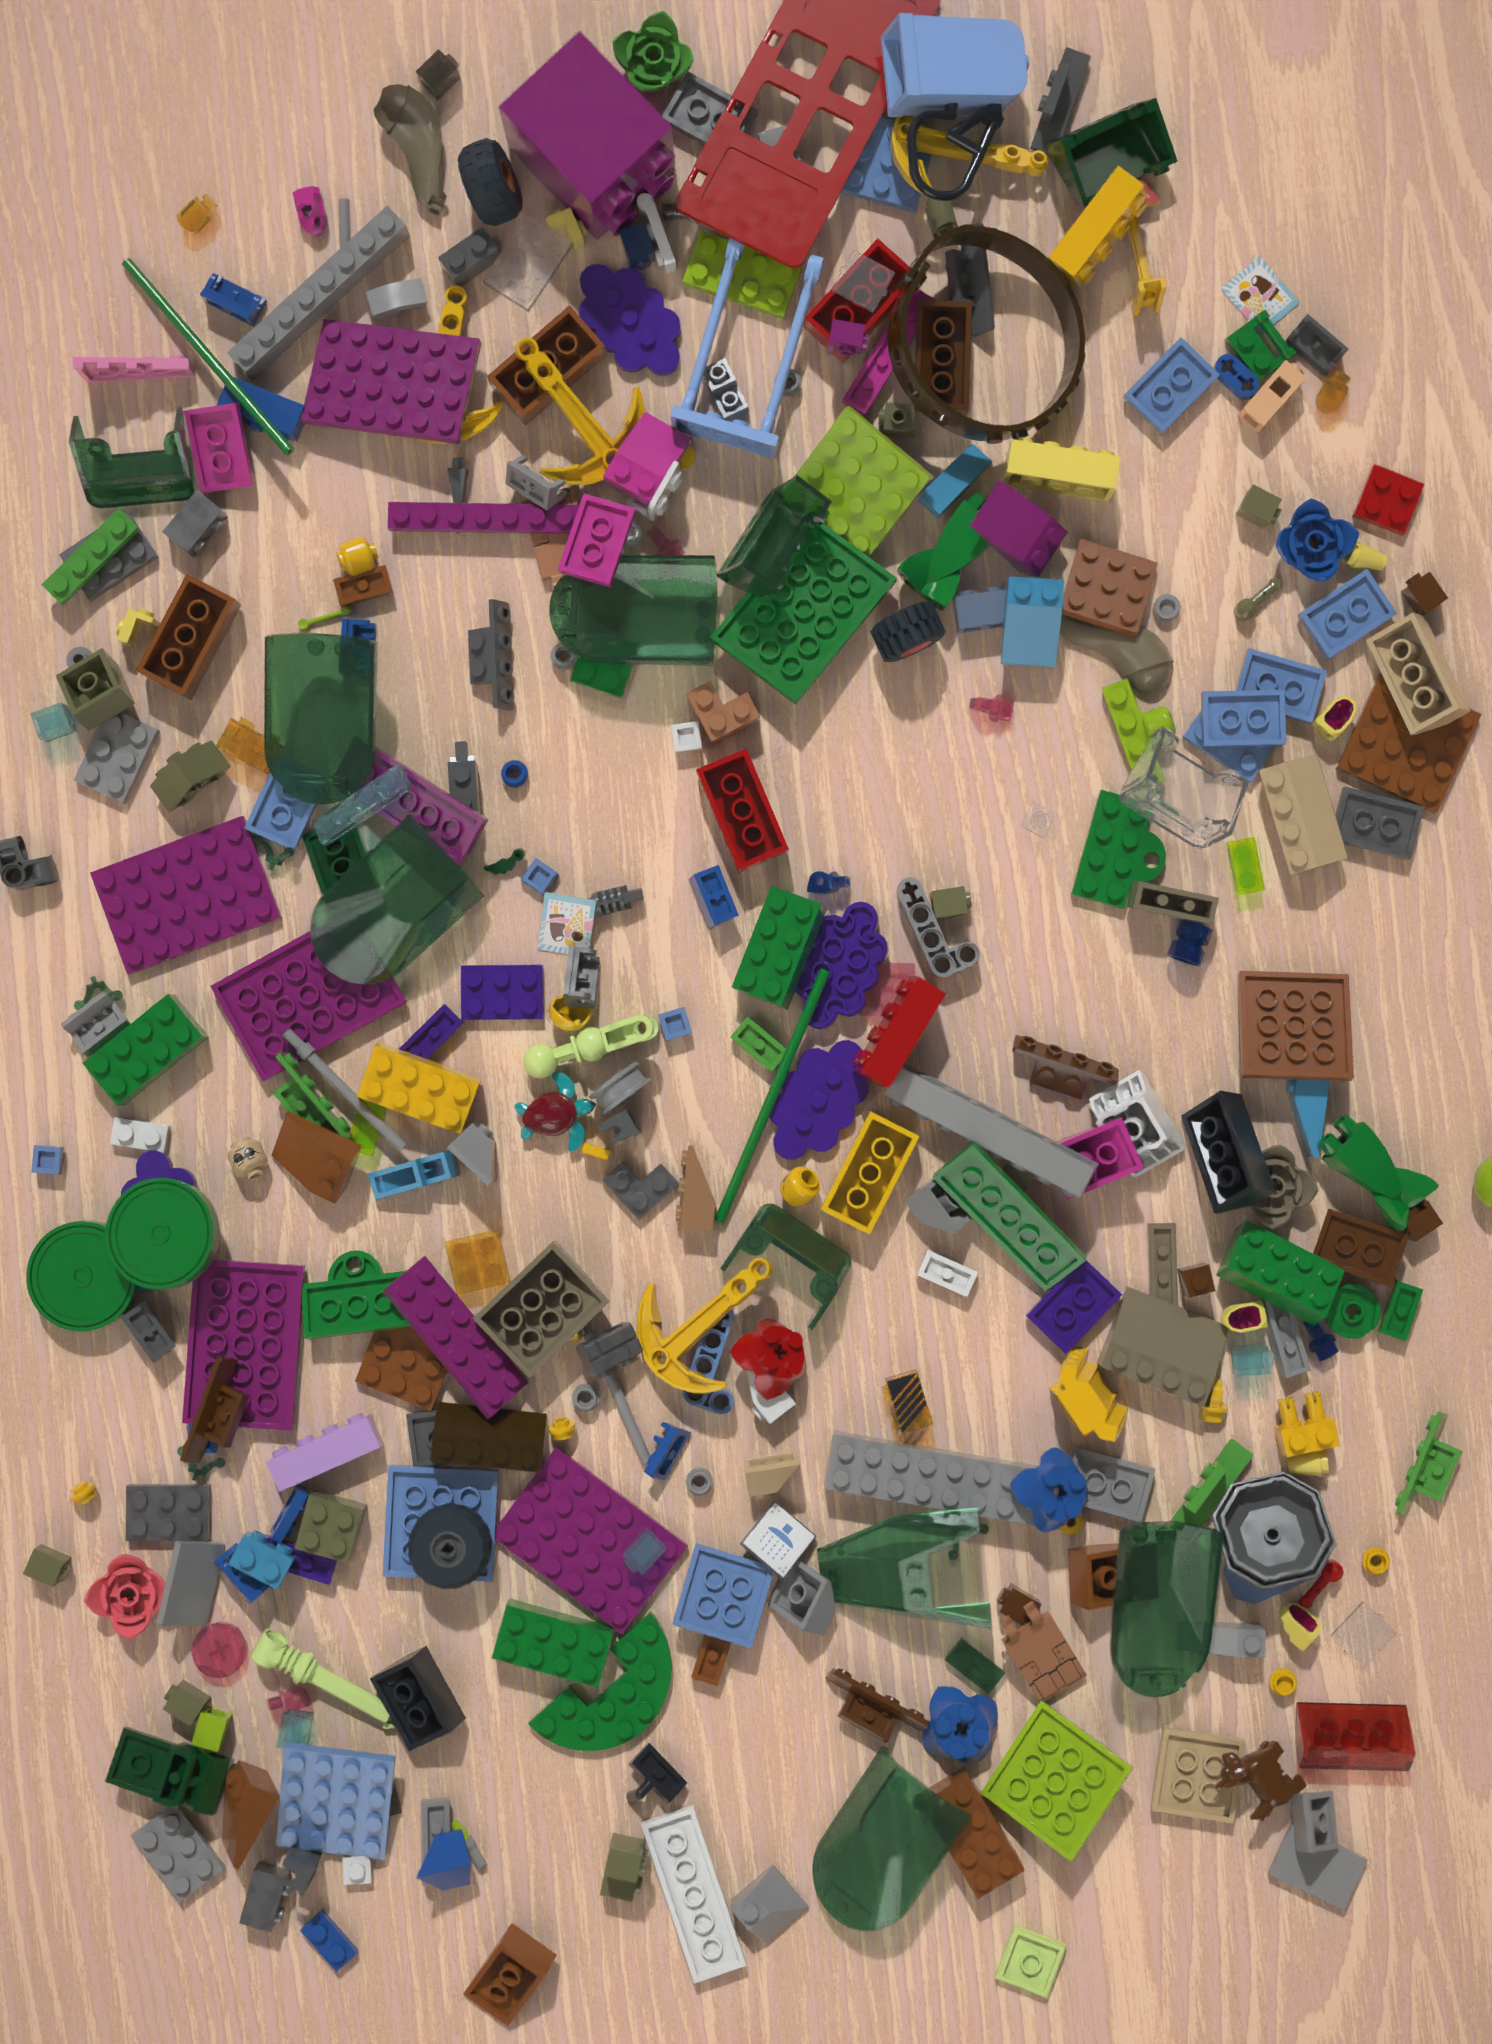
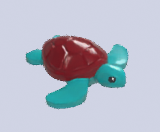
[514,1072,596,1151]

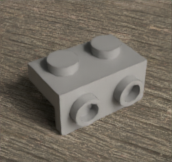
[61,992,131,1057]

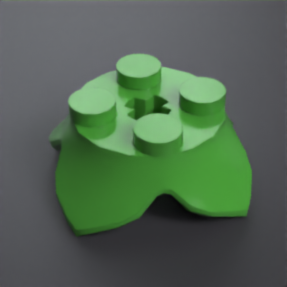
[612,11,694,93]

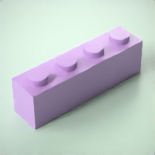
[266,1412,384,1492]

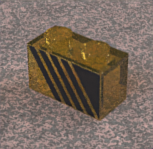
[882,1369,933,1434]

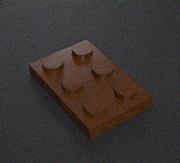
[1313,1208,1409,1288]

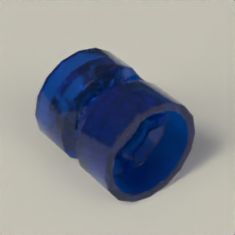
[1167,919,1213,967]

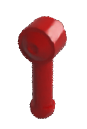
[1299,1559,1344,1609]

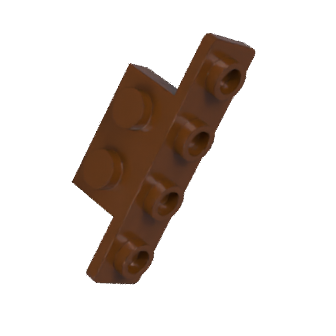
[1012,1035,1119,1100]
[180,1356,249,1463]
[825,1668,930,1743]

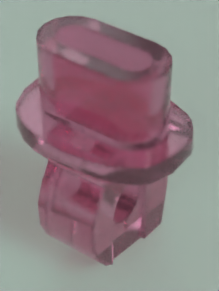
[646,526,686,567]
[969,694,1014,723]
[267,1686,312,1711]

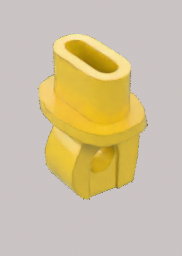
[1199,1378,1228,1423]

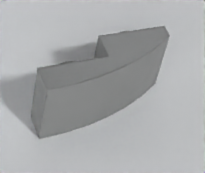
[365,278,428,319]
[703,358,749,421]

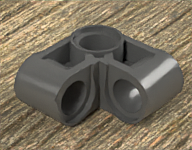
[0,835,58,890]

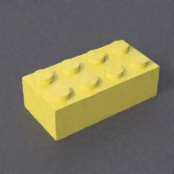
[1002,437,1121,502]

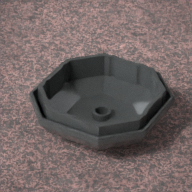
[1212,1472,1336,1591]

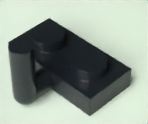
[626,1743,688,1804]

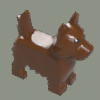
[1215,1741,1307,1822]

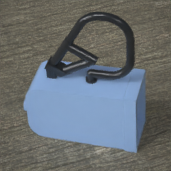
[880,13,1029,201]

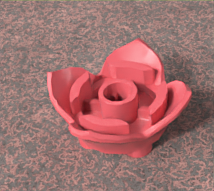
[84,1554,165,1640]

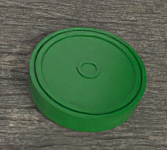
[105,1178,220,1290]
[26,1220,140,1331]

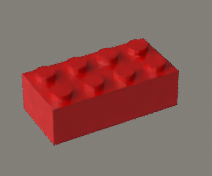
[804,238,909,364]
[696,748,789,873]
[852,976,946,1088]

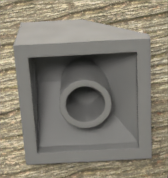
[447,1123,496,1186]
[904,1178,972,1234]
[768,1560,836,1636]
[731,1864,808,1943]

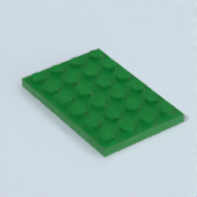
[710,515,897,705]

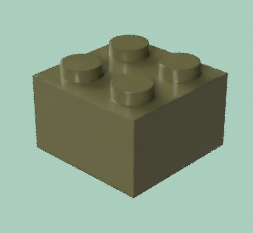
[56,648,135,731]
[294,1490,367,1563]

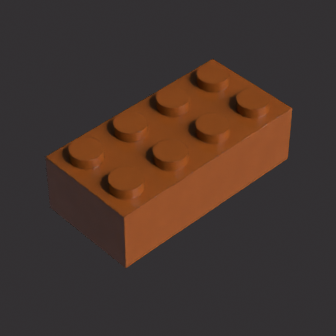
[487,305,607,426]
[136,574,241,700]
[918,1766,1025,1899]

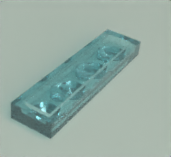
[312,764,412,846]

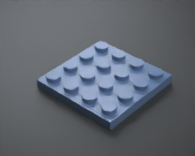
[383,1465,499,1582]
[275,1742,396,1860]

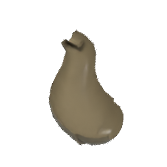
[373,84,447,216]
[1060,615,1174,694]

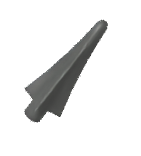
[448,457,469,534]

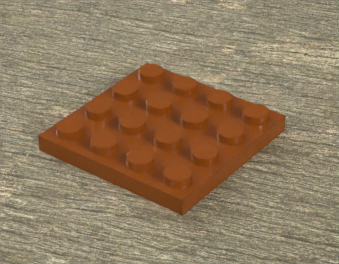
[1336,671,1482,814]
[1238,971,1354,1081]

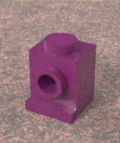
[827,319,869,356]

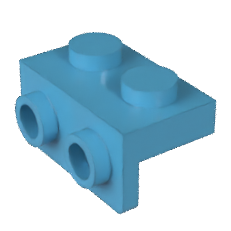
[228,1530,297,1590]

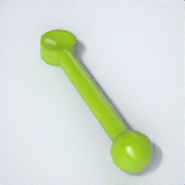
[298,606,353,630]

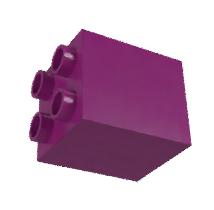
[498,31,677,241]

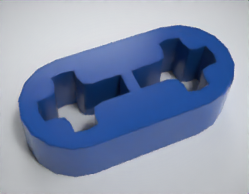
[1213,354,1260,400]

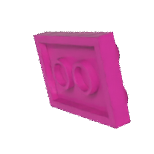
[184,402,255,493]
[558,494,637,588]

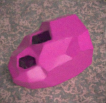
[293,186,327,237]

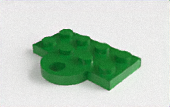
[1070,790,1166,909]
[302,1250,412,1340]

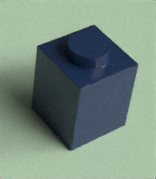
[619,222,656,270]

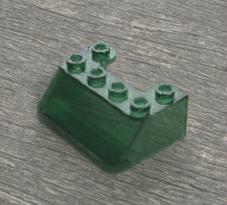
[717,475,832,598]

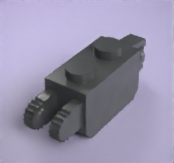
[447,741,481,838]

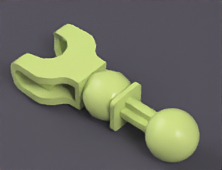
[523,1015,659,1078]

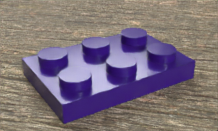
[461,965,544,1020]
[1025,1260,1122,1354]

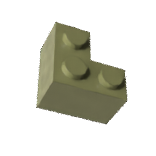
[150,740,231,812]
[600,1833,649,1902]

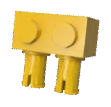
[1274,1391,1340,1458]

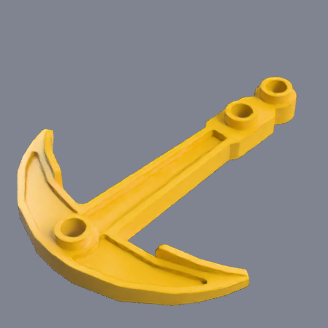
[890,116,1048,199]
[417,285,504,445]
[515,337,645,485]
[637,1258,773,1393]

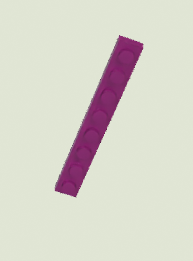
[387,502,579,534]

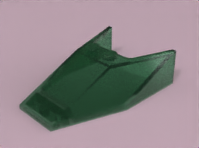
[817,1508,992,1629]

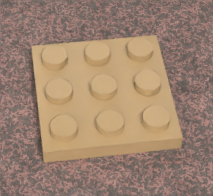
[1150,1726,1246,1824]

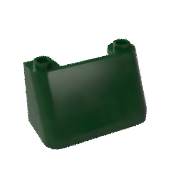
[1045,98,1178,209]

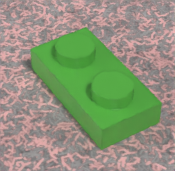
[730,1016,786,1072]

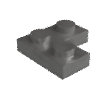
[602,1161,679,1220]

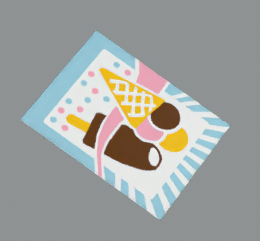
[1221,256,1300,335]
[537,892,596,955]

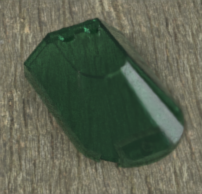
[549,555,718,666]
[264,632,378,804]
[310,815,485,984]
[1110,1521,1224,1697]
[812,1746,973,1931]

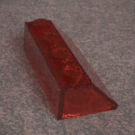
[1295,1702,1416,1771]

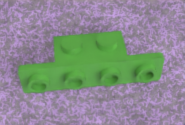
[273,1050,352,1139]
[1395,1411,1463,1516]
[1167,1439,1253,1542]

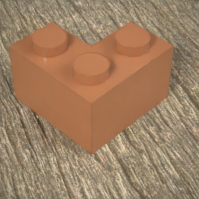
[686,681,760,746]

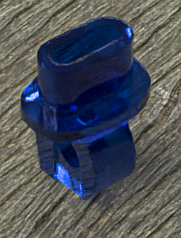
[807,871,851,894]
[1302,1321,1339,1362]

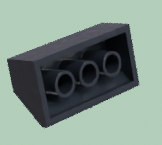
[1181,1090,1276,1214]

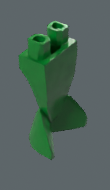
[897,493,990,610]
[1318,1115,1439,1231]

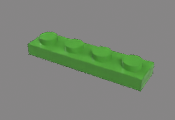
[41,508,140,606]

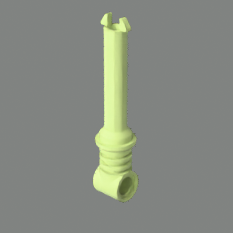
[251,1629,395,1729]

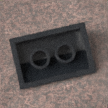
[369,1646,466,1751]

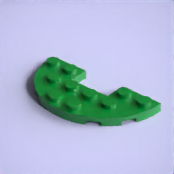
[528,1611,672,1751]

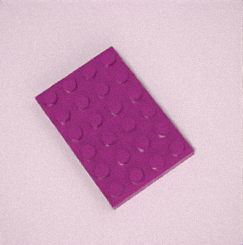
[301,319,482,444]
[90,816,282,975]
[210,907,408,1082]
[182,1259,305,1431]
[495,1446,688,1634]

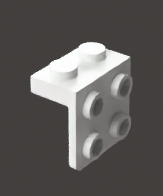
[626,460,683,522]

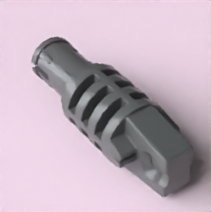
[587,885,644,916]

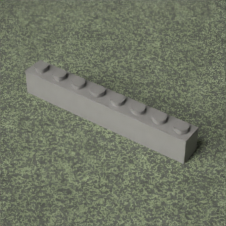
[227,205,410,381]
[884,1063,1099,1198]

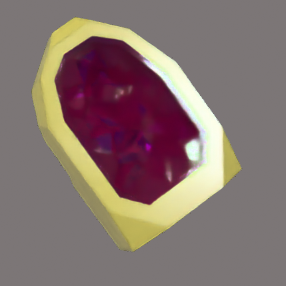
[1311,696,1356,742]
[1220,1299,1268,1333]
[1279,1602,1322,1651]

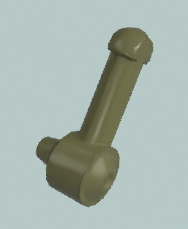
[1234,577,1282,621]

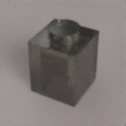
[415,49,461,101]

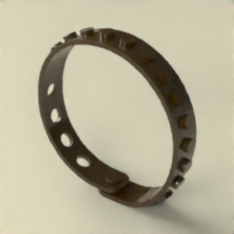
[887,224,1085,444]

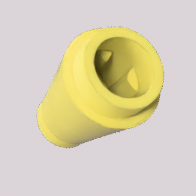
[1344,541,1387,571]
[1287,1451,1329,1477]

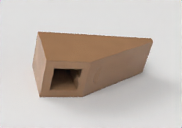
[675,1145,716,1231]

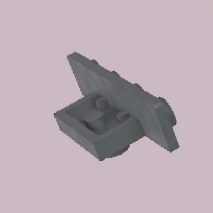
[1030,47,1091,156]
[945,222,995,337]
[468,599,514,711]

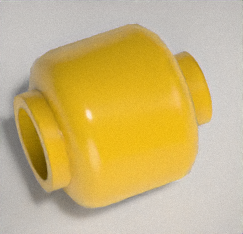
[336,537,379,576]
[780,1166,820,1207]

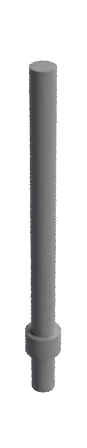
[283,1029,407,1152]
[583,1320,650,1464]

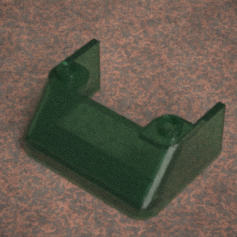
[69,406,195,508]
[720,1203,852,1330]

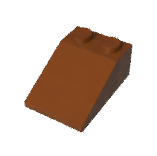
[271,1111,362,1204]
[1068,1541,1157,1610]
[222,1760,280,1870]
[463,1923,557,2026]

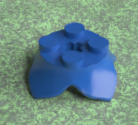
[1276,498,1359,581]
[1010,1447,1088,1532]
[922,1686,998,1763]

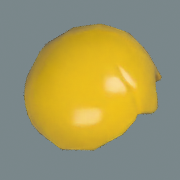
[548,995,593,1032]

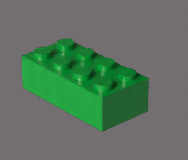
[732,885,827,1010]
[82,994,209,1106]
[1216,1220,1345,1325]
[491,1598,614,1688]

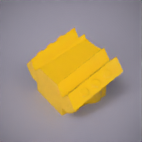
[1050,1346,1128,1442]

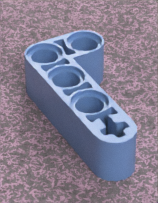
[683,1308,734,1415]

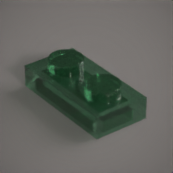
[945,1637,1005,1695]

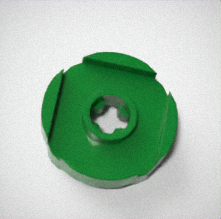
[1325,1283,1381,1339]

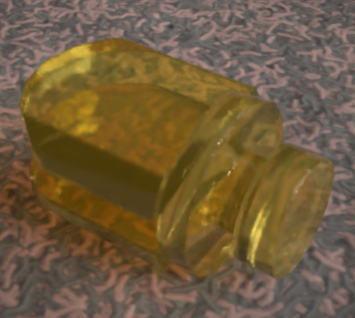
[177,193,218,234]
[1315,371,1351,414]

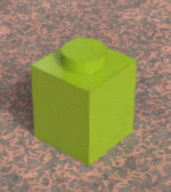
[191,1706,233,1753]

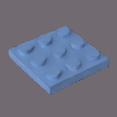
[841,117,932,213]
[672,1543,773,1649]

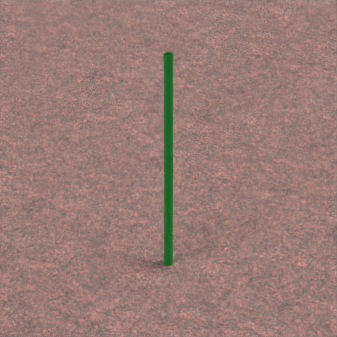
[122,258,294,456]
[714,968,830,1224]

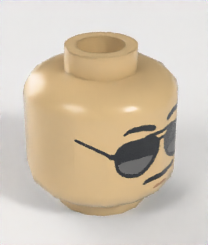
[227,1137,268,1180]

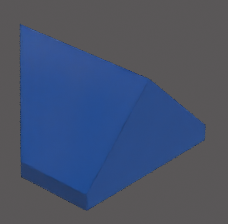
[416,1829,471,1891]

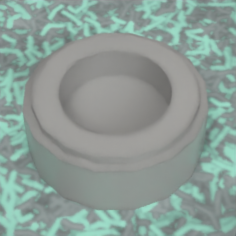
[1152,594,1181,623]

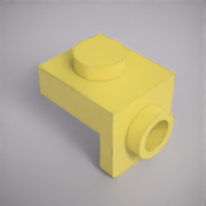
[546,207,587,250]
[116,608,160,648]

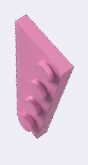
[73,355,195,383]

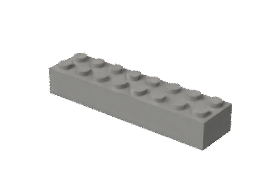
[824,1430,1038,1525]

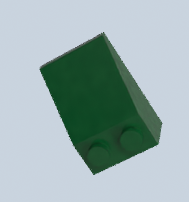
[302,814,384,915]

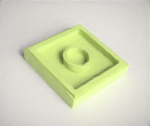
[995,1924,1066,1998]

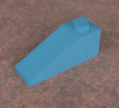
[1286,1079,1330,1158]

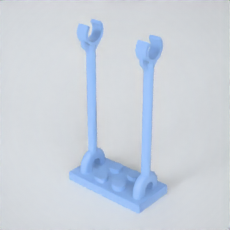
[670,238,823,459]

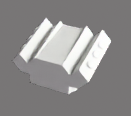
[1089,1070,1186,1178]

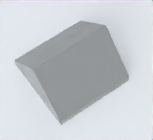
[1291,1791,1339,1853]

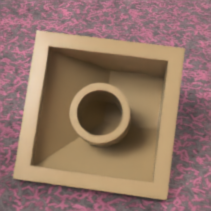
[744,1452,800,1500]

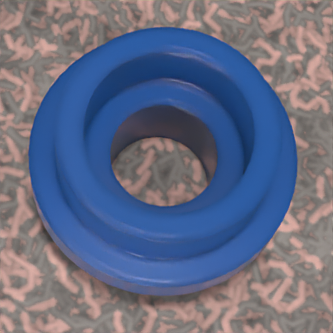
[501,760,528,788]

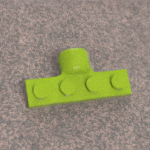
[1102,678,1176,790]

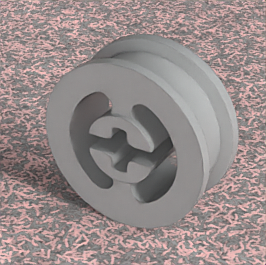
[589,1061,652,1116]

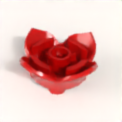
[730,1319,806,1400]

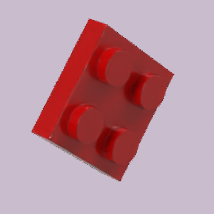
[1352,464,1425,536]

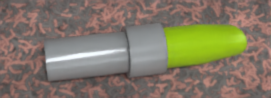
[451,1819,486,1869]

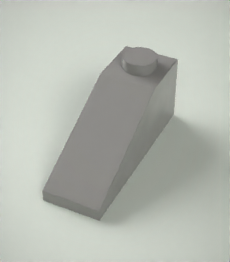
[1176,1621,1266,1658]

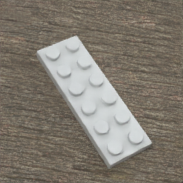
[641,1804,747,1984]

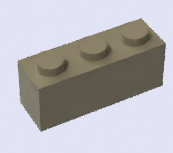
[1127,880,1219,924]

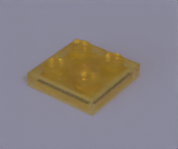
[445,1229,511,1295]

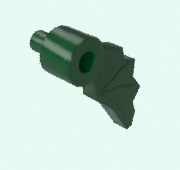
[484,848,526,875]

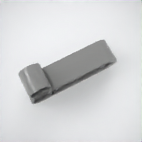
[896,877,980,978]

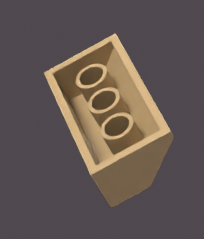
[1366,612,1470,736]
[1259,754,1348,875]

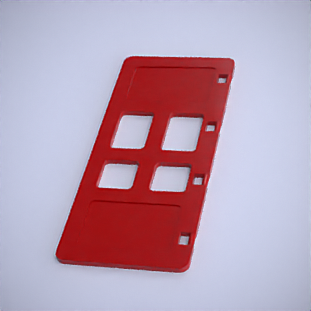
[675,0,941,269]

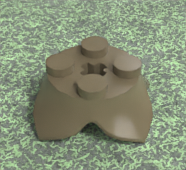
[1249,1145,1319,1229]

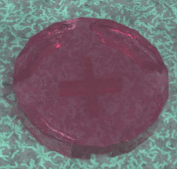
[191,1621,248,1679]

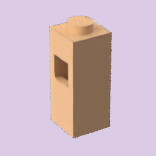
[1238,360,1307,433]

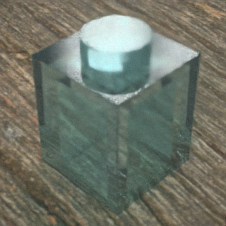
[30,703,78,743]
[1230,1344,1274,1376]
[623,1527,666,1575]
[277,1708,314,1751]

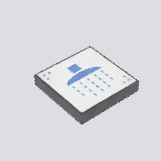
[740,1501,816,1580]

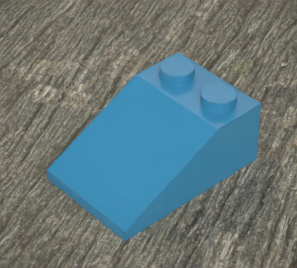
[1001,576,1064,668]

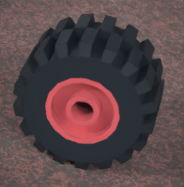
[870,601,946,662]

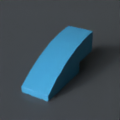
[918,443,993,519]
[368,1150,460,1200]

